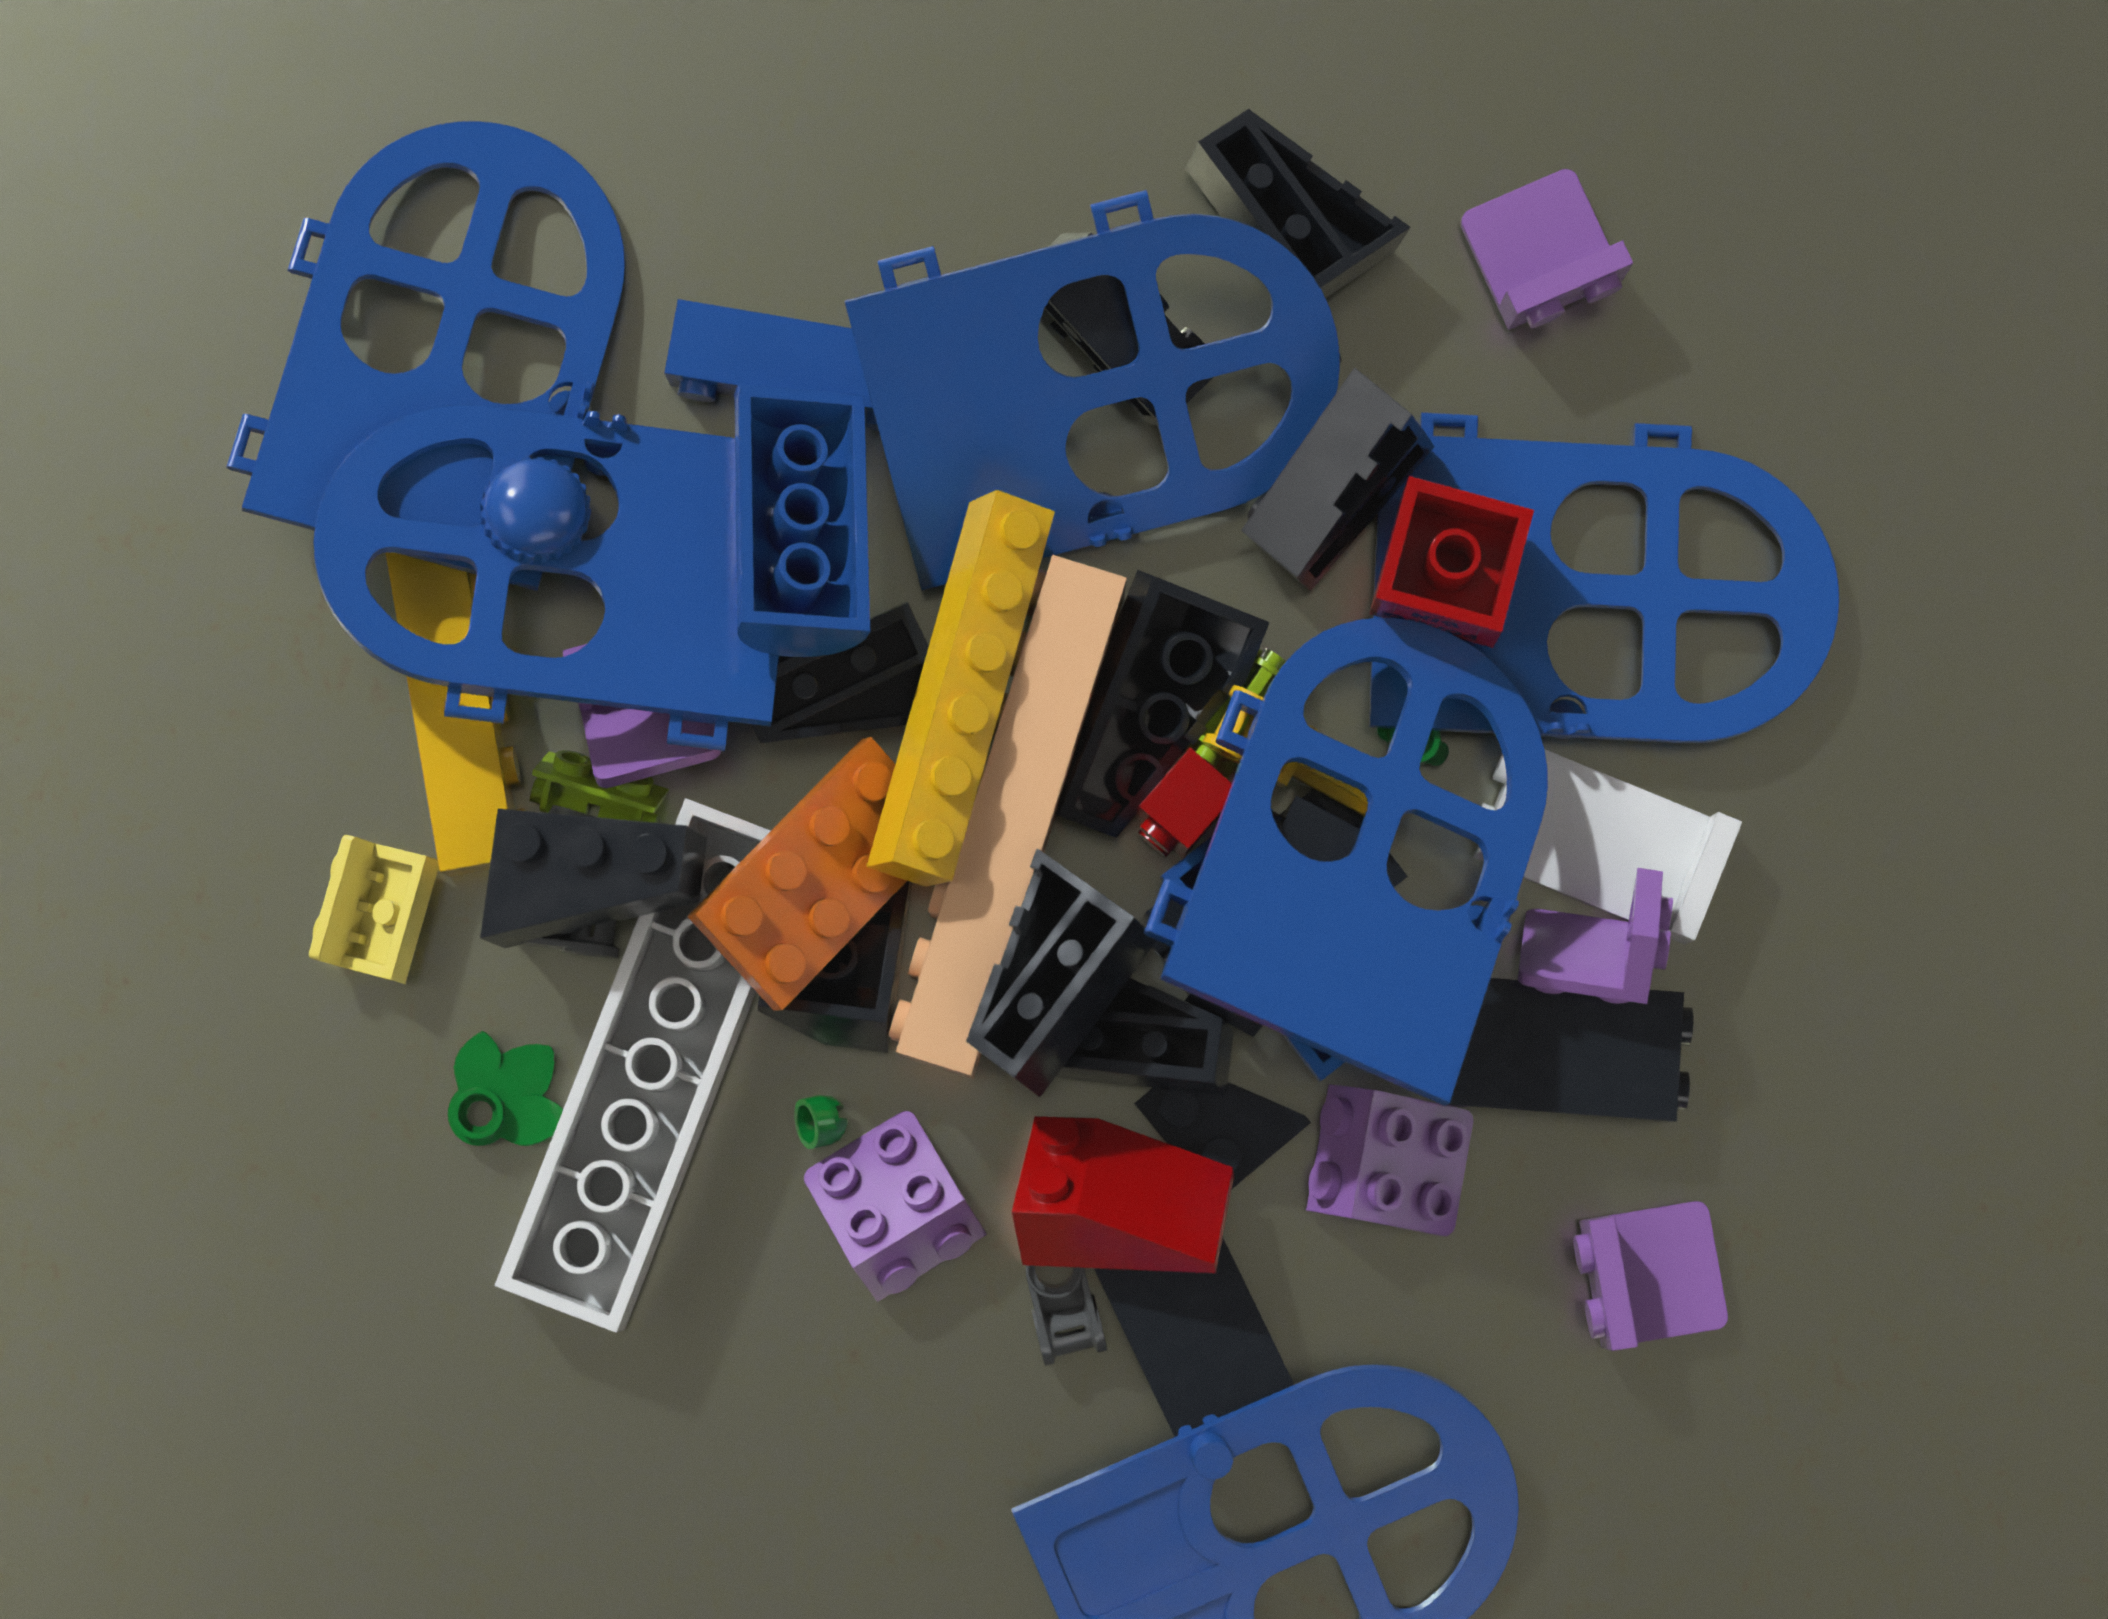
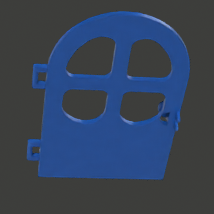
[226,121,625,591]
[844,190,1340,591]
[313,404,779,751]
[1369,413,1839,743]
[1144,618,1548,1106]
[1011,1365,1519,1619]

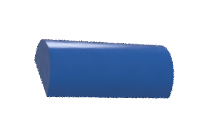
[734,384,870,657]

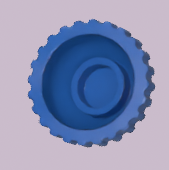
[480,457,591,564]

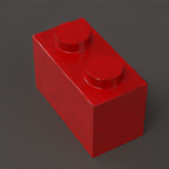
[1135,747,1232,859]

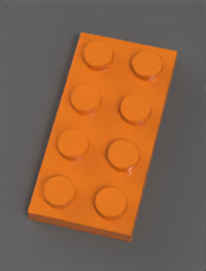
[687,737,907,1011]

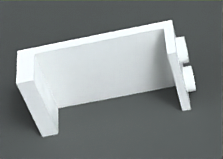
[1473,749,1742,944]

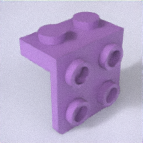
[1461,169,1633,330]
[562,644,721,788]
[1517,868,1673,1004]
[1306,1084,1473,1236]
[804,1111,987,1302]
[1573,1201,1728,1351]

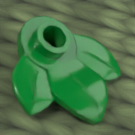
[448,1031,563,1146]

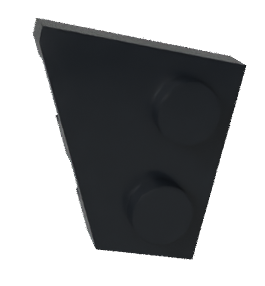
[1134,1082,1311,1189]

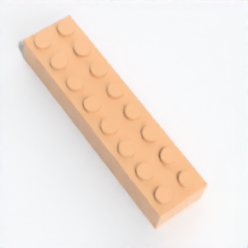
[888,555,1127,1079]

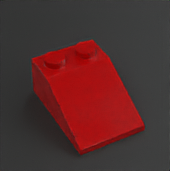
[1011,1116,1234,1273]

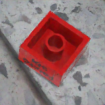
[1369,476,1534,648]

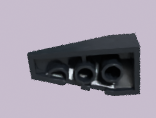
[1056,569,1270,838]
[757,881,913,1053]

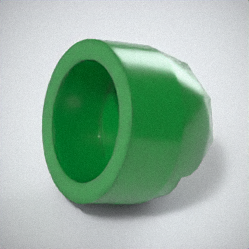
[794,1095,848,1149]

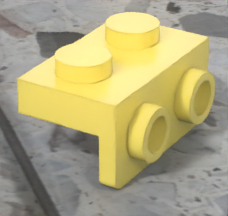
[309,835,439,984]

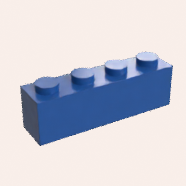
[664,299,879,431]

